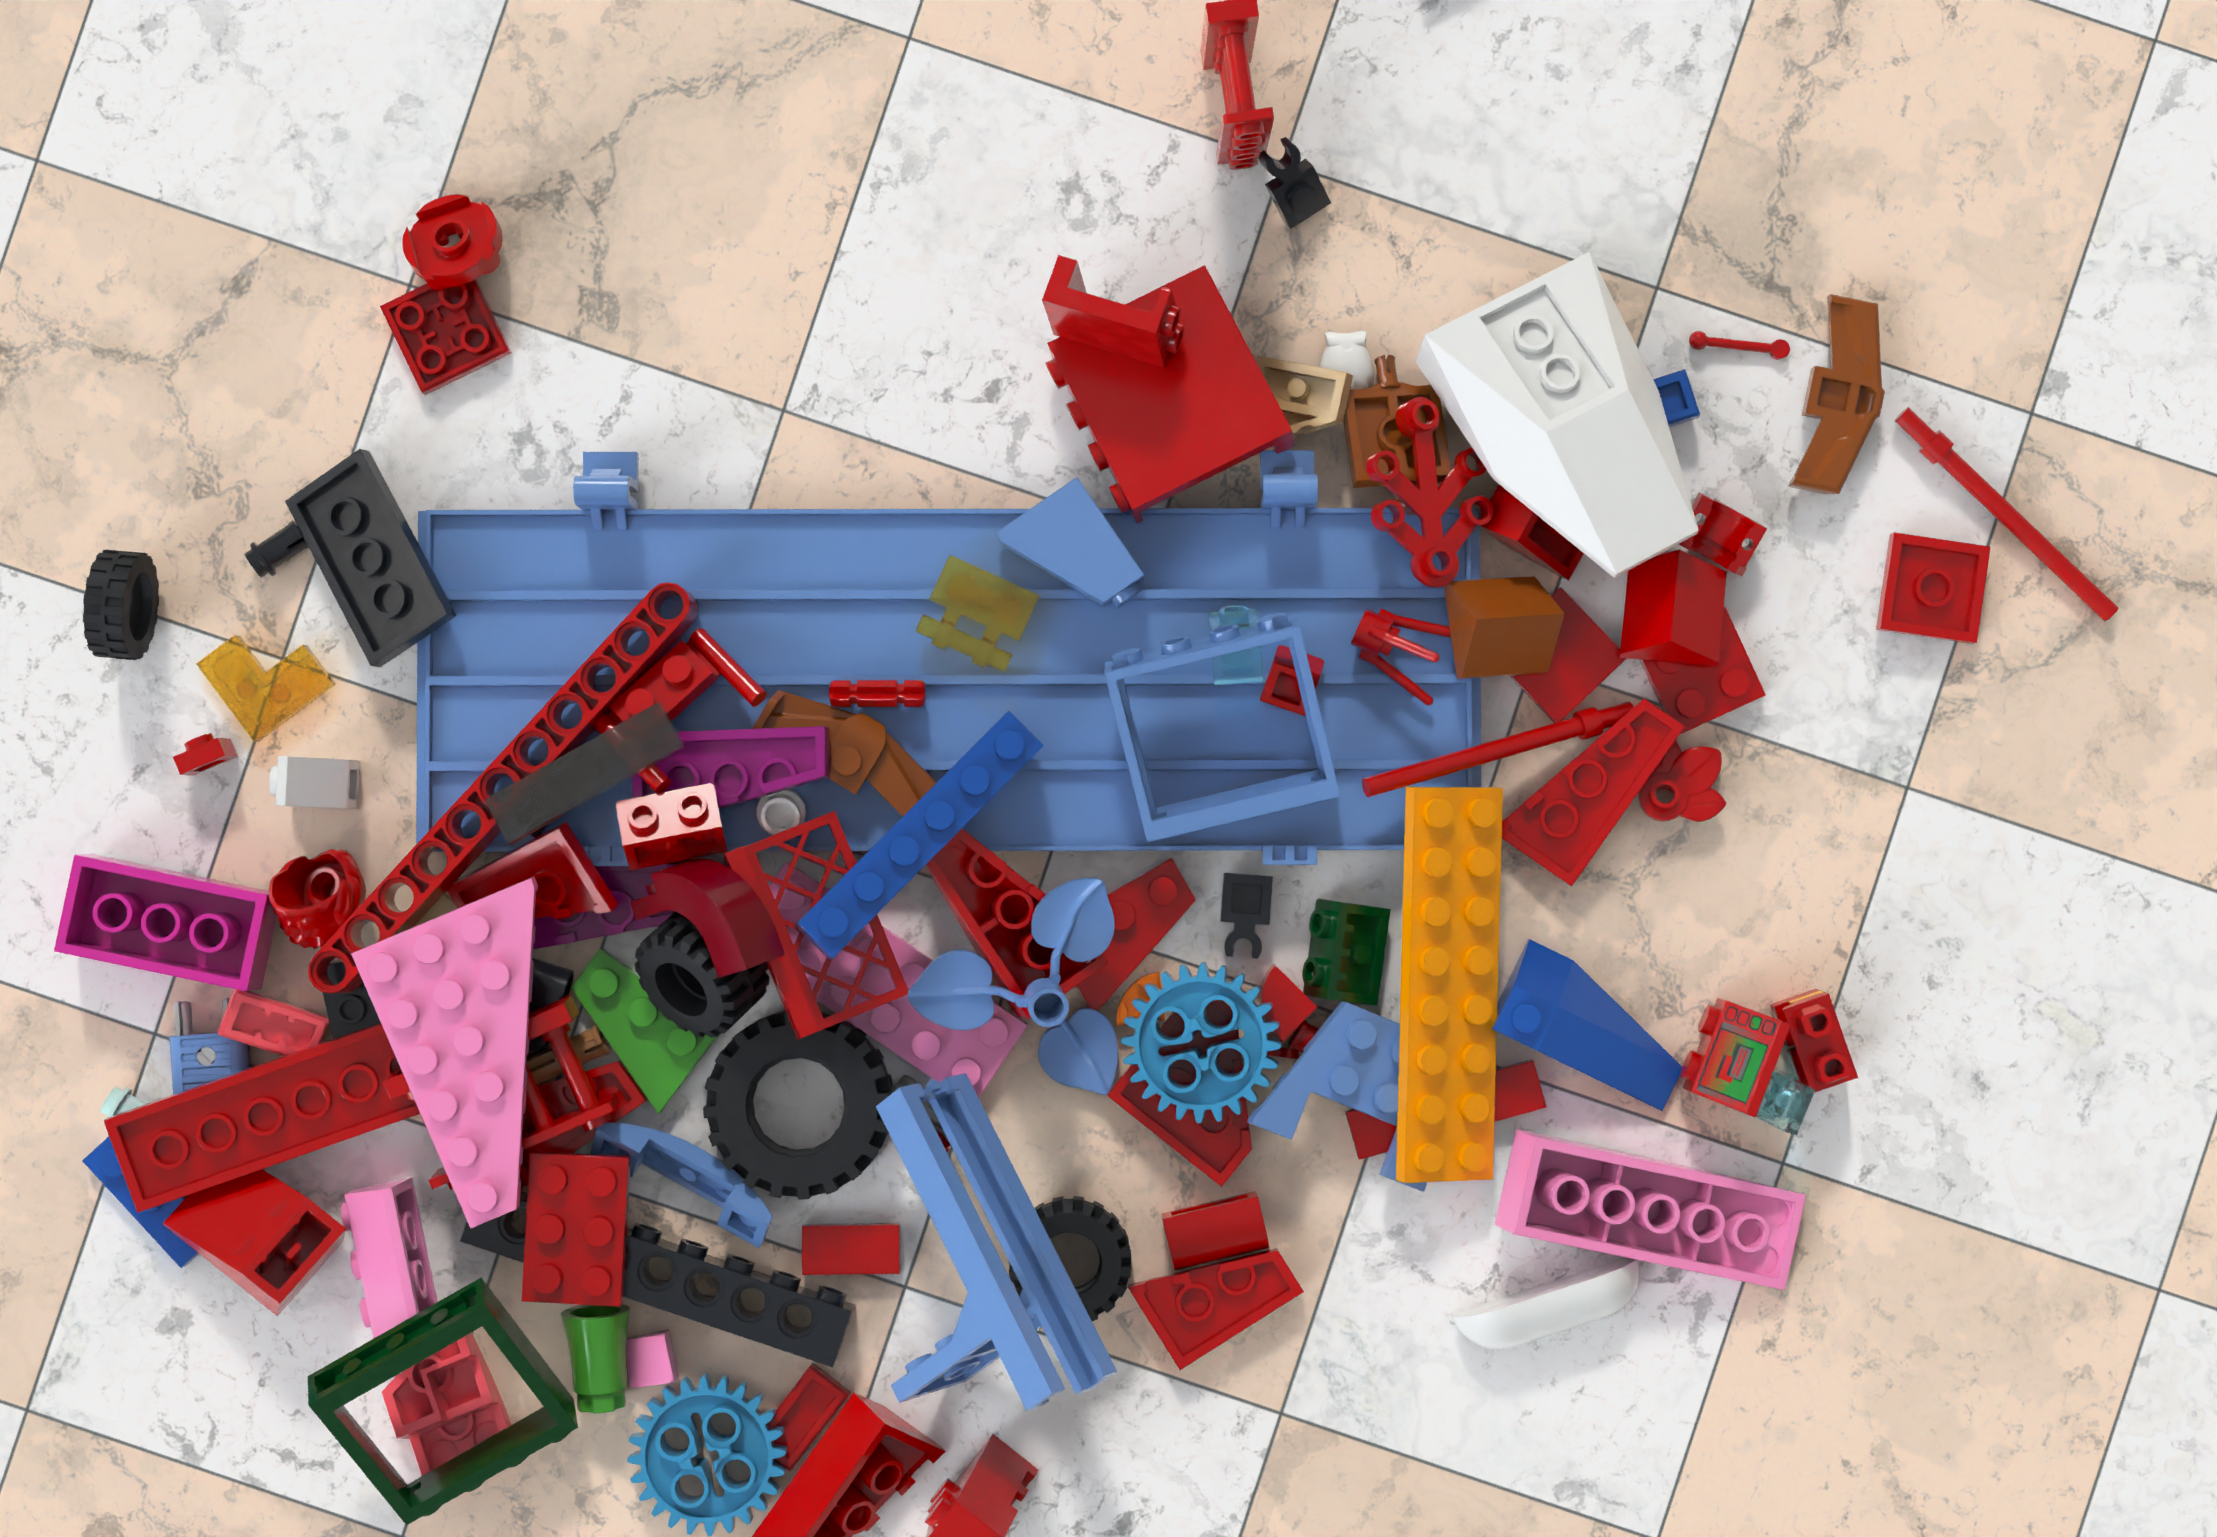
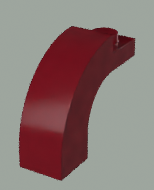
[630,859,785,978]

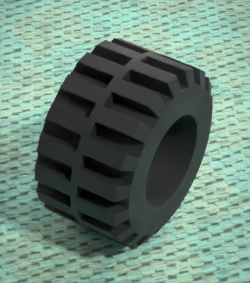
[634,911,770,1038]
[1008,1196,1132,1321]

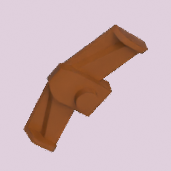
[1789,294,1885,494]
[752,690,937,817]

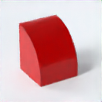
[1260,964,1317,1042]

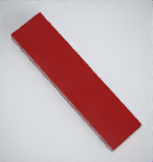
[1345,1059,1547,1160]

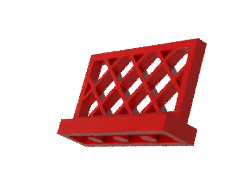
[723,811,909,1040]

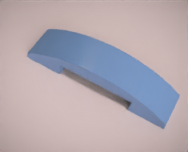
[590,1122,773,1248]

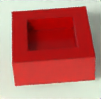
[173,733,238,776]

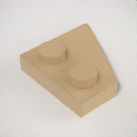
[1256,355,1353,438]

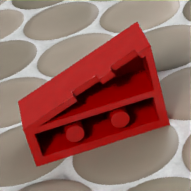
[924,1434,1038,1537]

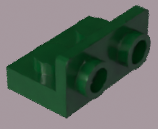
[1302,899,1391,1006]

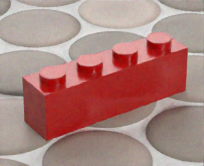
[752,1392,946,1537]

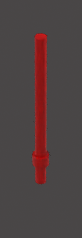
[1894,407,2119,622]
[1362,701,1634,798]

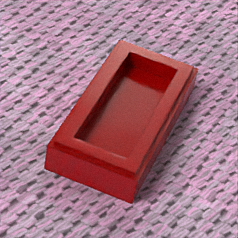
[802,1223,901,1275]
[768,1362,851,1472]

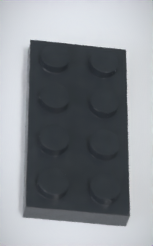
[285,449,457,667]

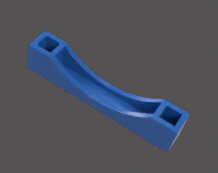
[794,711,1044,960]

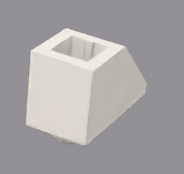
[269,756,360,809]

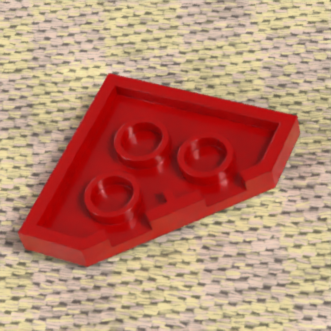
[1107,1000,1252,1187]

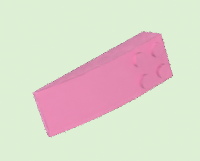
[1495,1129,1806,1290]

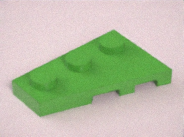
[571,948,717,1114]

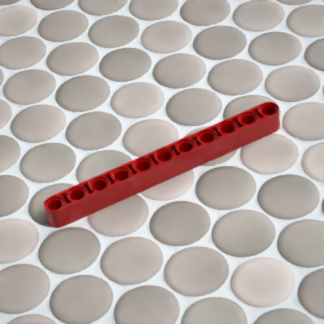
[308,582,698,993]

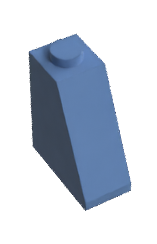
[995,477,1144,608]

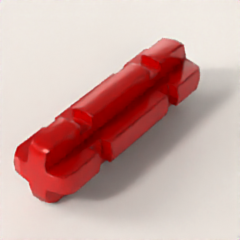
[829,680,926,707]

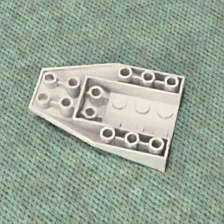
[1415,252,1699,578]

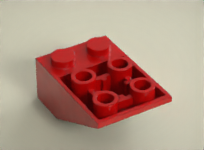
[163,1169,346,1317]

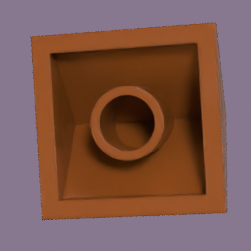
[1444,576,1565,680]

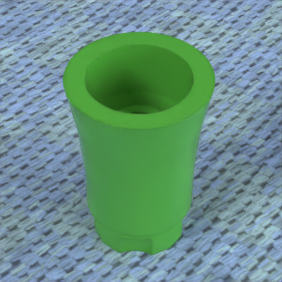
[561,1304,630,1414]

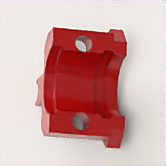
[1679,492,1767,576]

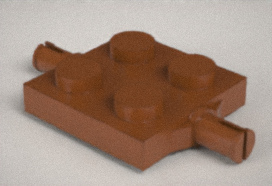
[1343,355,1451,516]

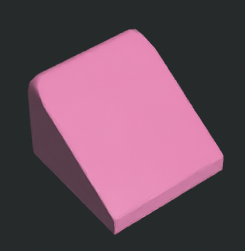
[626,1329,679,1388]

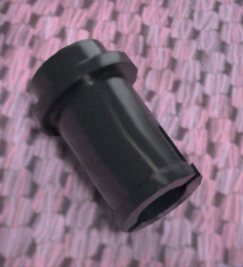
[244,520,309,578]

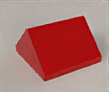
[1620,549,1727,666]

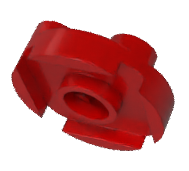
[402,194,503,290]

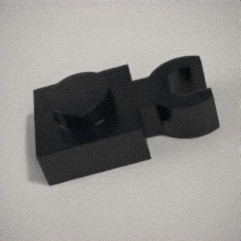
[1259,137,1331,229]
[1220,873,1273,959]

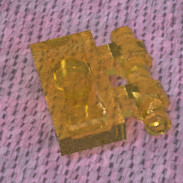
[916,555,1040,672]

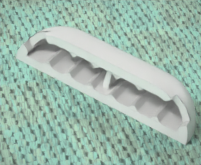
[1451,1257,1640,1350]

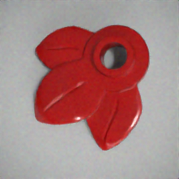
[1639,740,1726,822]

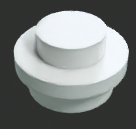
[756,789,806,835]

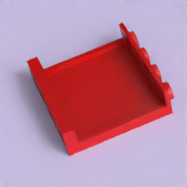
[1045,265,1295,524]

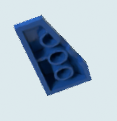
[1491,939,1682,1111]

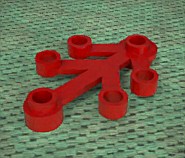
[1366,397,1493,588]

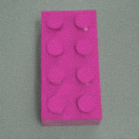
[54,854,277,991]

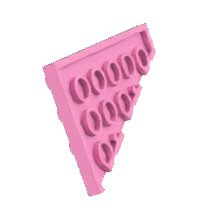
[351,877,538,1229]

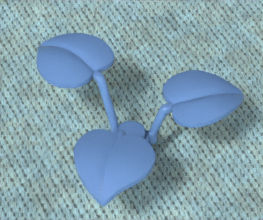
[907,878,1118,1095]

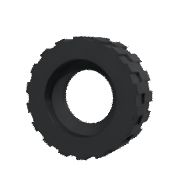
[83,549,159,661]

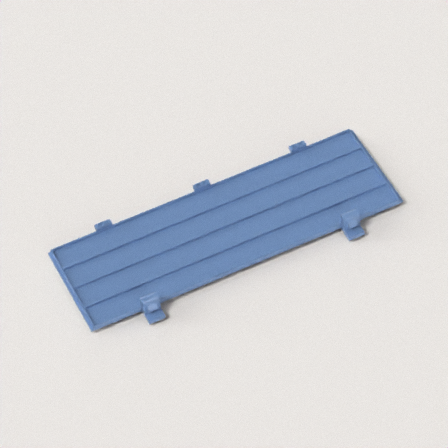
[416,450,1481,866]

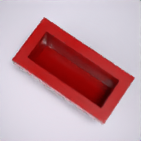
[1162,1191,1270,1271]

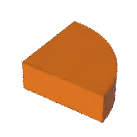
[1116,972,1165,1026]

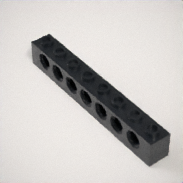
[460,1183,855,1368]

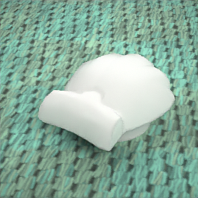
[1320,331,1375,390]

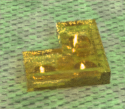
[196,635,336,742]

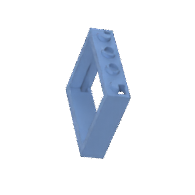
[1104,613,1340,842]

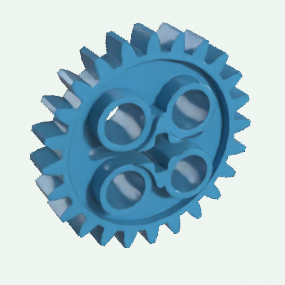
[1121,962,1282,1123]
[627,1373,788,1536]

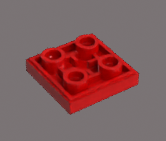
[380,279,512,395]

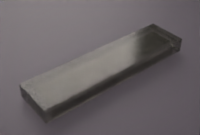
[484,702,685,844]

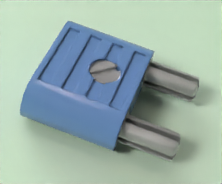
[169,998,250,1094]

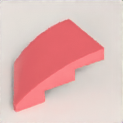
[382,1333,512,1476]

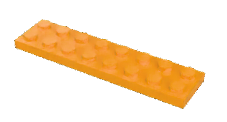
[1396,787,1503,1183]

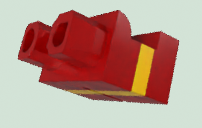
[1770,989,1858,1094]

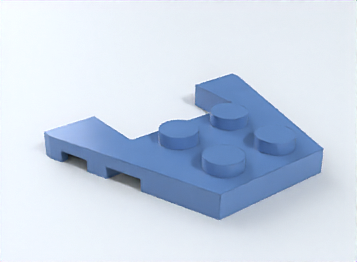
[1247,1001,1427,1192]

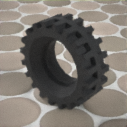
[703,1010,893,1200]

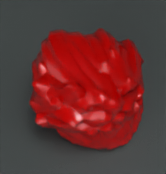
[268,849,366,950]

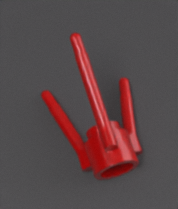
[1351,608,1451,706]

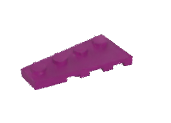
[632,726,830,809]
[533,863,677,950]

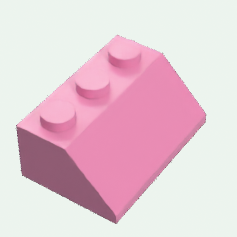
[341,1177,438,1339]

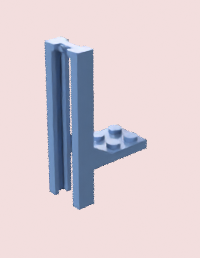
[876,1073,1117,1411]

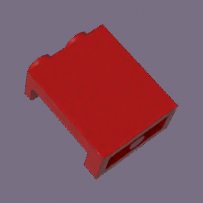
[1042,255,1184,368]

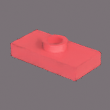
[217,989,329,1056]

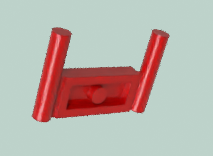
[594,628,767,793]

